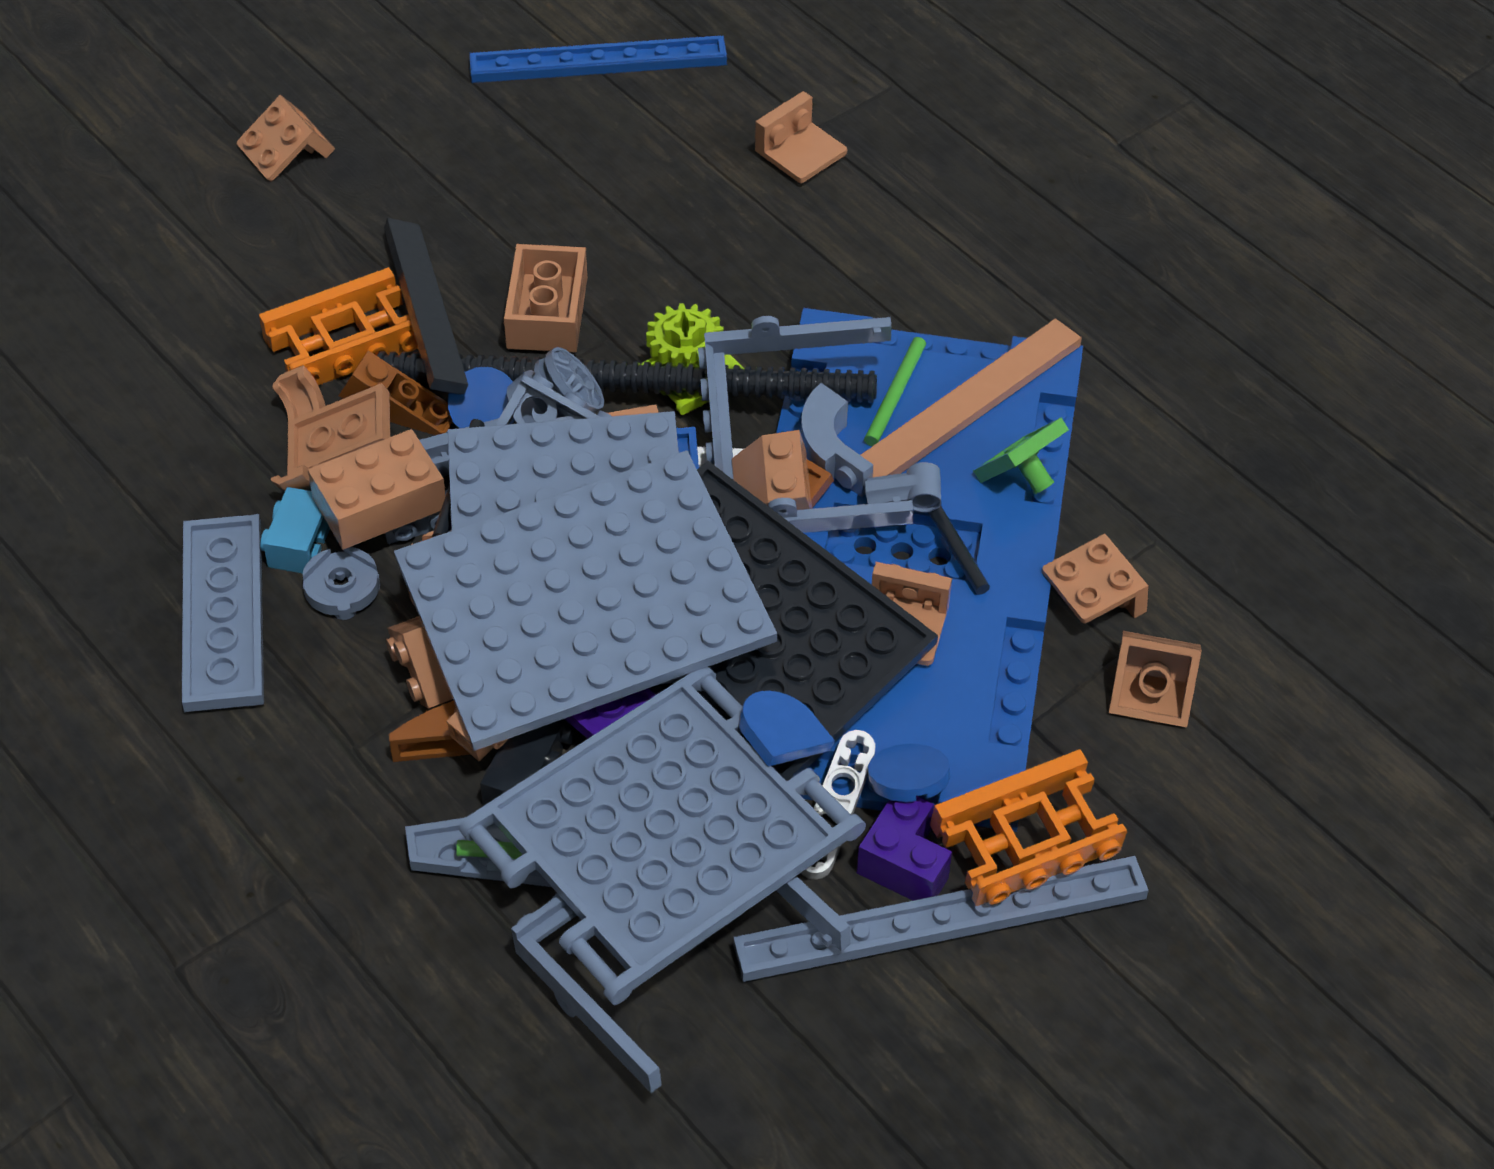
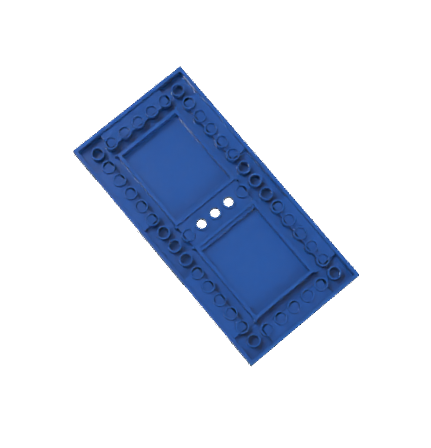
[776,308,1083,832]

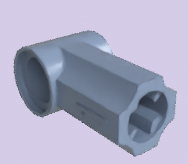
[865,462,941,512]

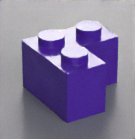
[857,796,952,901]

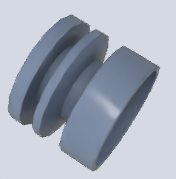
[506,347,604,423]

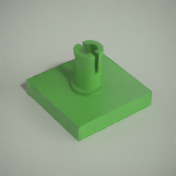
[973,417,1069,494]

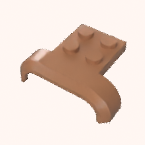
[271,365,390,491]

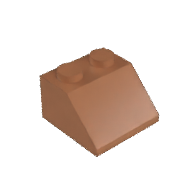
[732,430,812,510]
[1109,631,1202,727]

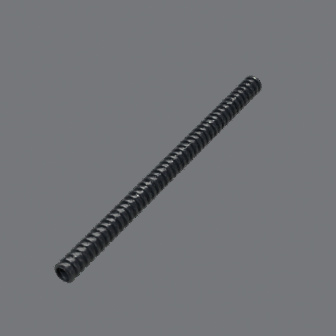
[377,351,877,403]

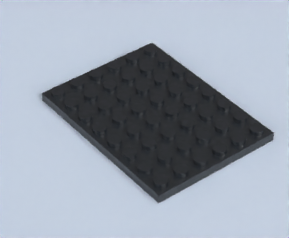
[649,460,938,781]

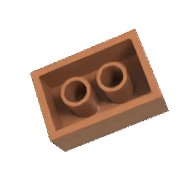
[504,244,587,352]
[307,429,446,550]

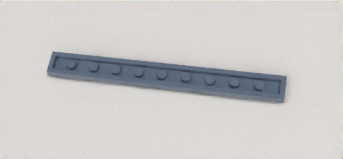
[733,856,1148,982]

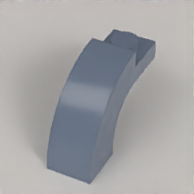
[801,383,873,497]

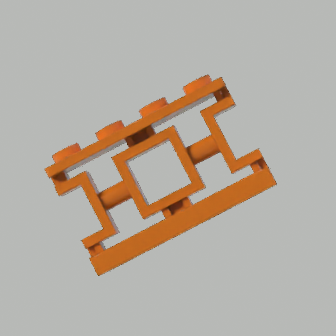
[259,267,418,385]
[930,749,1127,906]

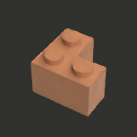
[386,616,453,708]

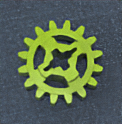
[646,303,723,367]

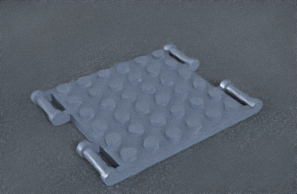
[459,667,866,1005]

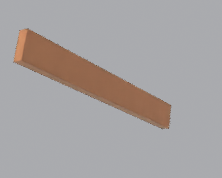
[861,319,1082,477]

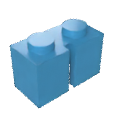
[260,487,330,573]

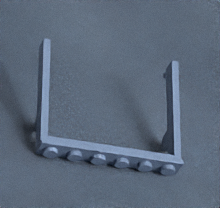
[698,316,913,533]
[511,876,851,1093]

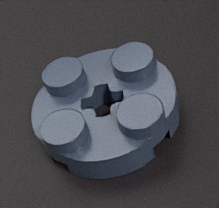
[303,547,380,620]

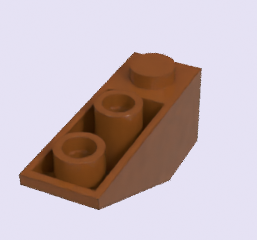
[339,351,453,436]

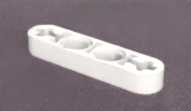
[801,730,875,880]

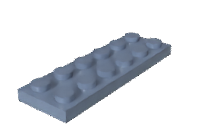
[182,514,264,712]

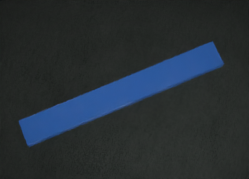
[469,36,727,83]

